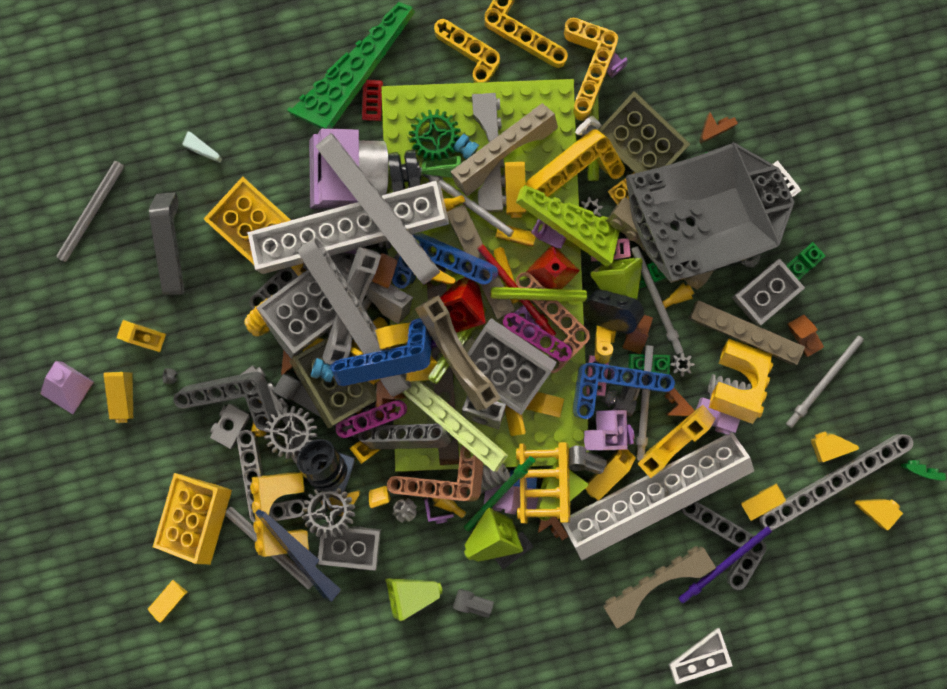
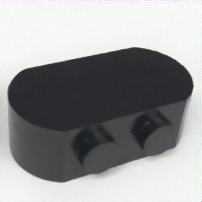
[583,289,644,334]

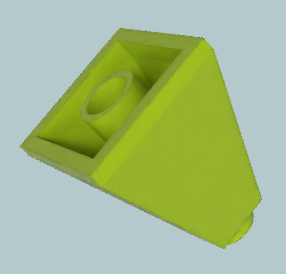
[591,258,643,299]
[536,461,589,521]
[464,508,523,562]
[385,578,443,621]

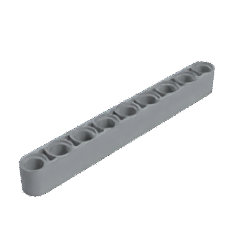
[316,133,440,285]
[298,238,411,397]
[759,434,913,530]

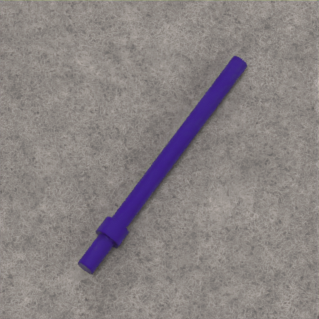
[678,526,773,604]

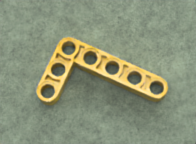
[484,0,568,68]
[564,18,618,121]
[526,129,625,197]
[351,322,411,353]

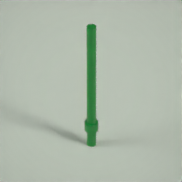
[464,456,535,532]

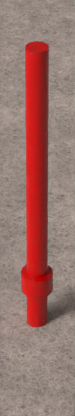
[477,244,556,336]

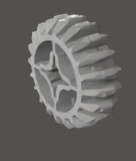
[264,406,317,459]
[302,487,355,539]

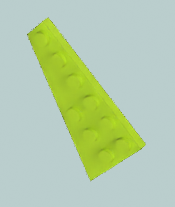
[516,185,620,267]

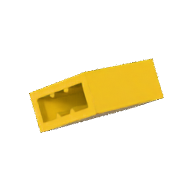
[504,162,526,218]
[104,372,133,423]
[585,449,636,501]

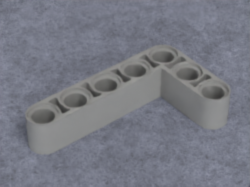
[237,430,307,523]

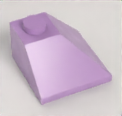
[41,361,94,414]

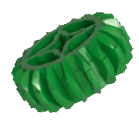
[409,109,461,162]

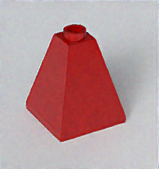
[526,245,580,289]
[440,277,485,333]

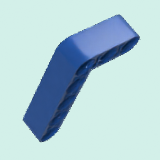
[392,233,498,289]
[330,318,432,386]
[573,363,675,419]

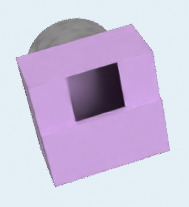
[309,129,388,209]

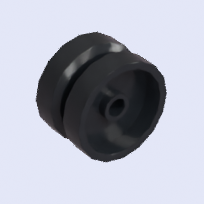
[388,149,422,192]

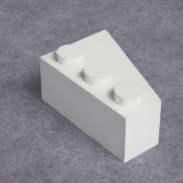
[668,628,732,684]

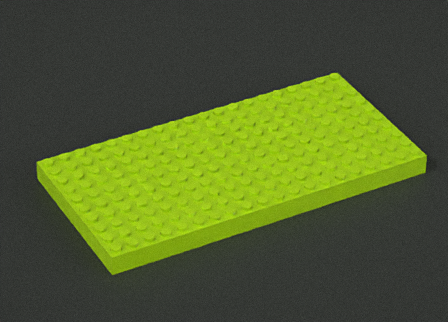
[382,79,589,471]

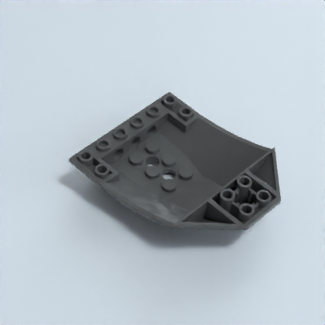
[626,142,794,283]

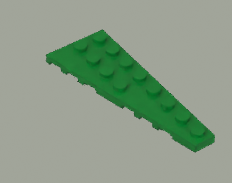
[287,2,415,129]

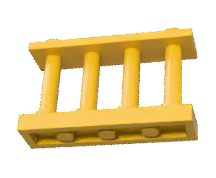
[516,442,570,524]

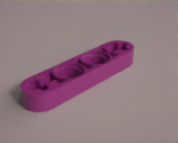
[503,313,572,361]
[336,400,407,438]

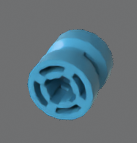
[453,134,479,160]
[311,358,333,382]

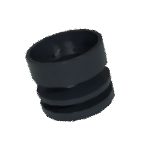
[296,439,347,492]

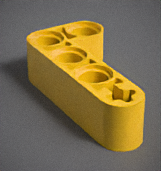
[434,19,500,83]

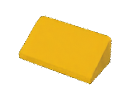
[495,225,535,247]
[505,405,526,436]
[148,580,187,623]

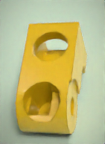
[595,326,616,364]

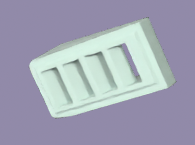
[183,131,222,163]

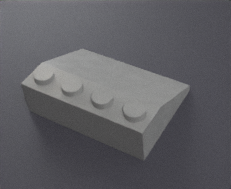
[256,269,337,359]
[467,318,557,415]

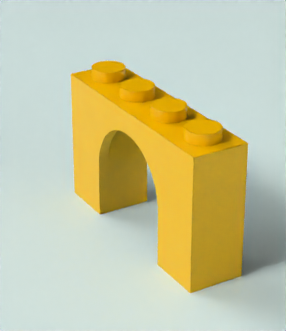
[708,339,773,424]
[638,404,716,478]
[250,472,309,557]

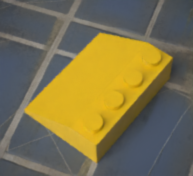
[204,176,291,264]
[153,473,232,565]

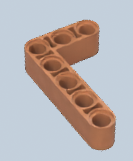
[515,272,590,373]
[387,445,484,501]

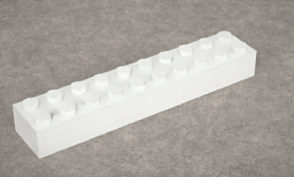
[248,181,449,274]
[562,432,754,560]

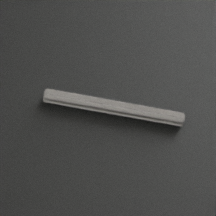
[57,161,124,262]
[225,507,313,589]

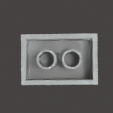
[731,259,804,326]
[317,523,381,570]

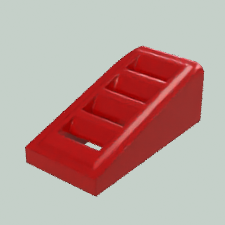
[362,80,383,121]

